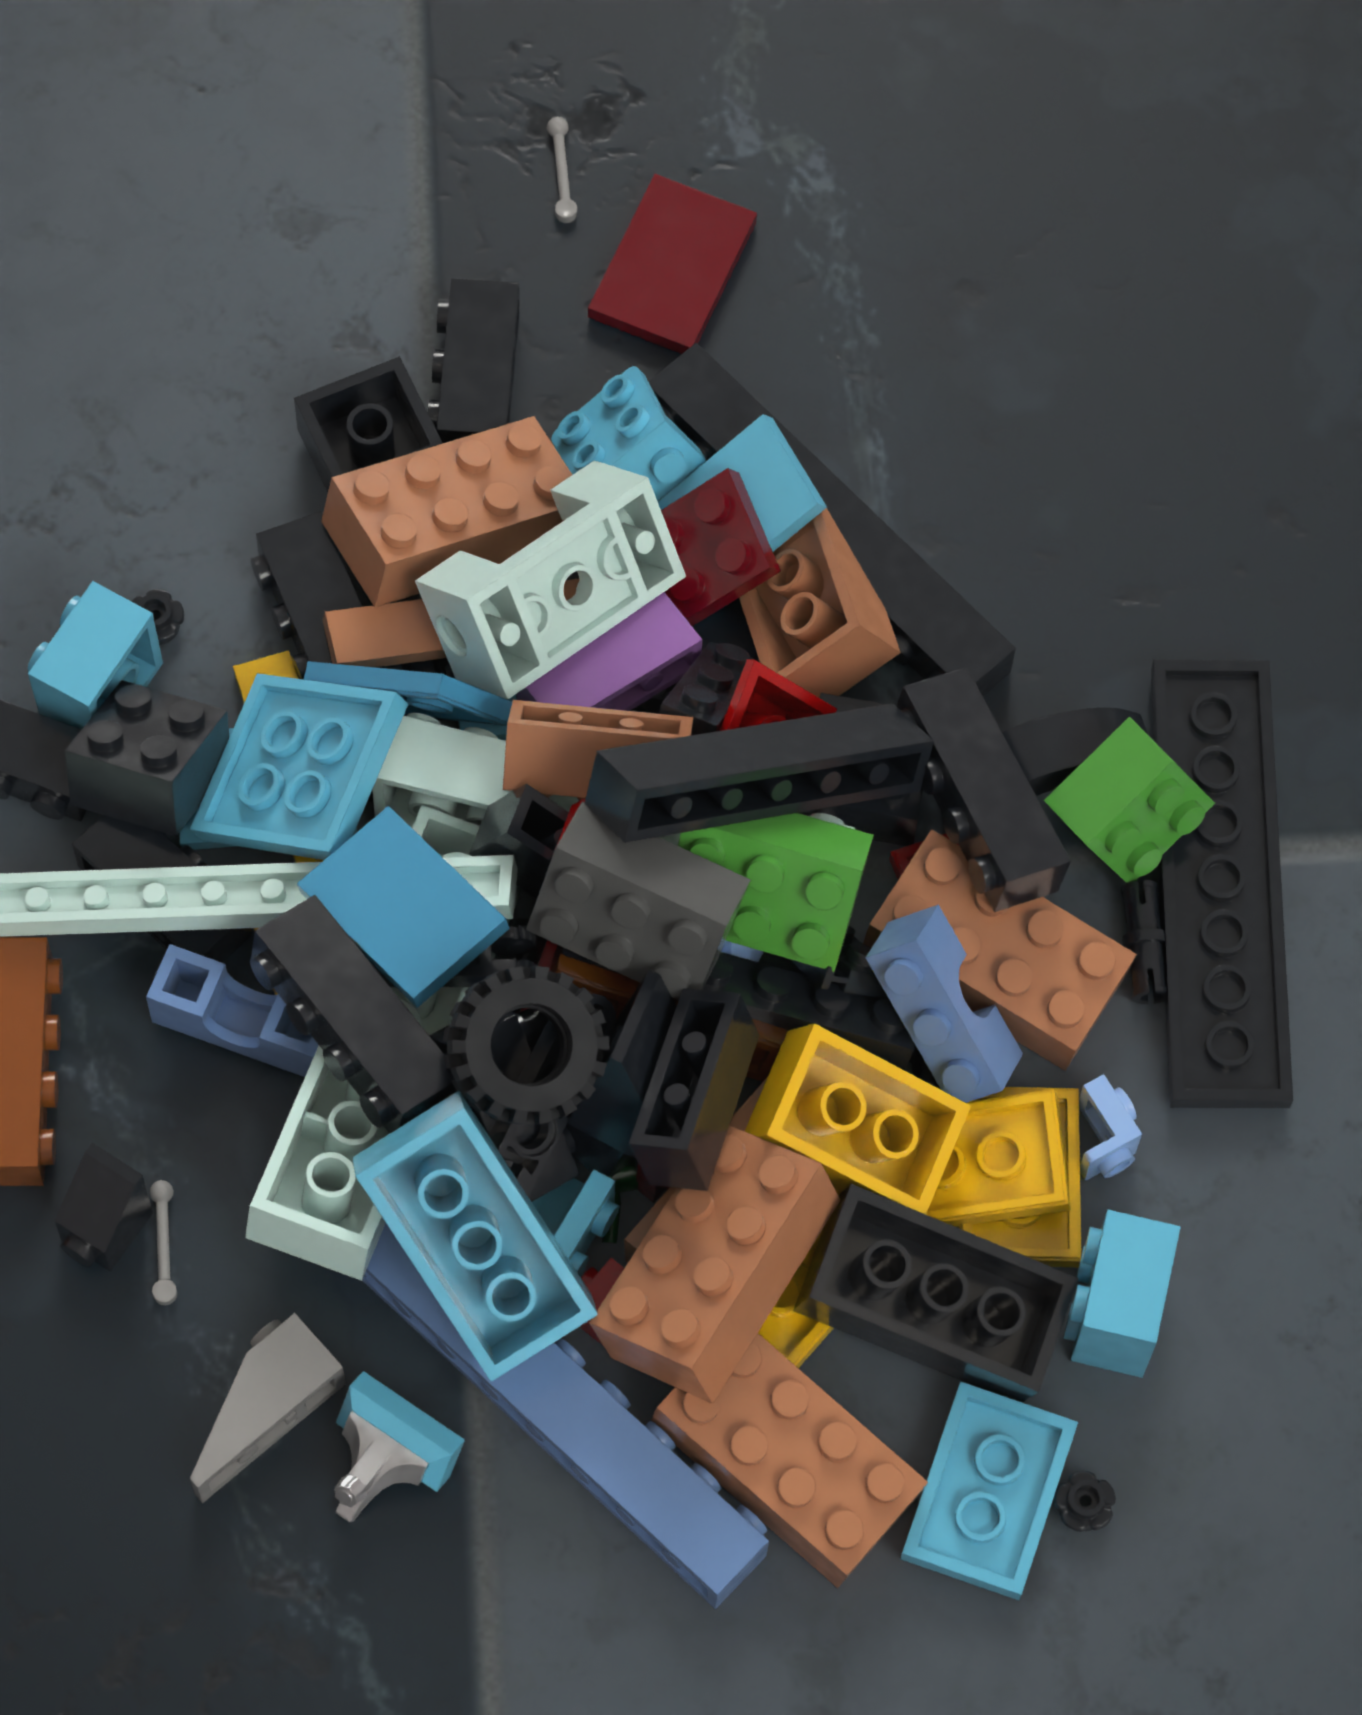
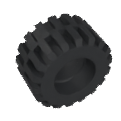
[443,966,609,1125]

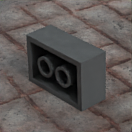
[526,802,750,1001]

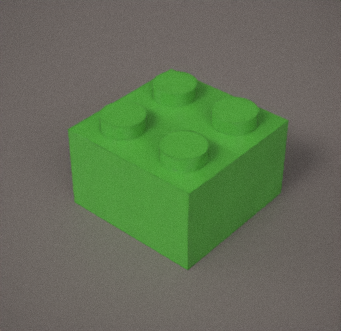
[1044,717,1215,883]

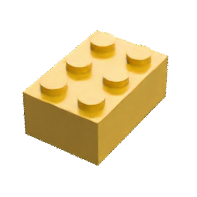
[744,1023,971,1215]

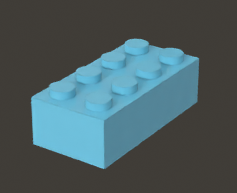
[352,1091,598,1382]

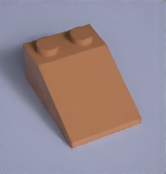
[739,508,901,698]

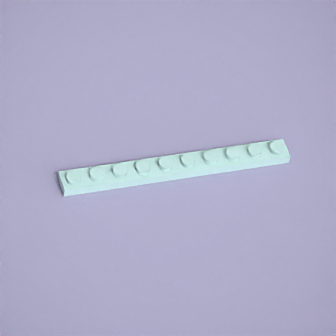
[0,855,518,937]

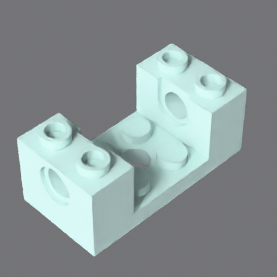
[415,460,686,700]

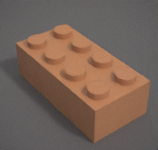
[321,416,572,608]
[863,829,1137,1071]
[589,1125,841,1404]
[651,1333,928,1588]

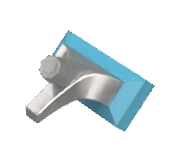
[334,1371,465,1522]

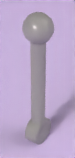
[547,116,577,223]
[149,1180,177,1306]

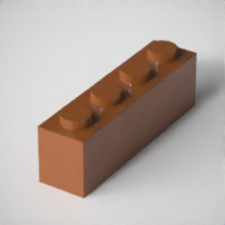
[0,937,63,1186]

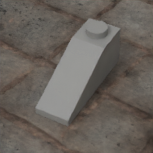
[190,1313,346,1503]

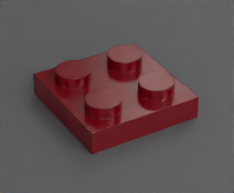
[661,468,781,626]

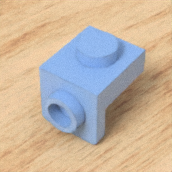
[1079,1074,1142,1180]

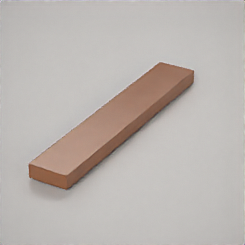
[322,579,580,667]

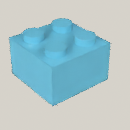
[28,581,163,730]
[1063,1209,1181,1378]

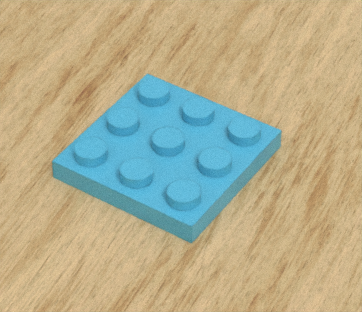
[190,673,408,860]

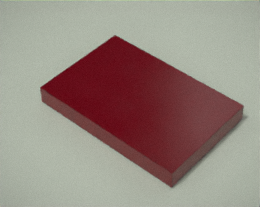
[588,174,757,354]

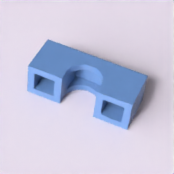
[865,904,1023,1103]
[146,944,319,1077]

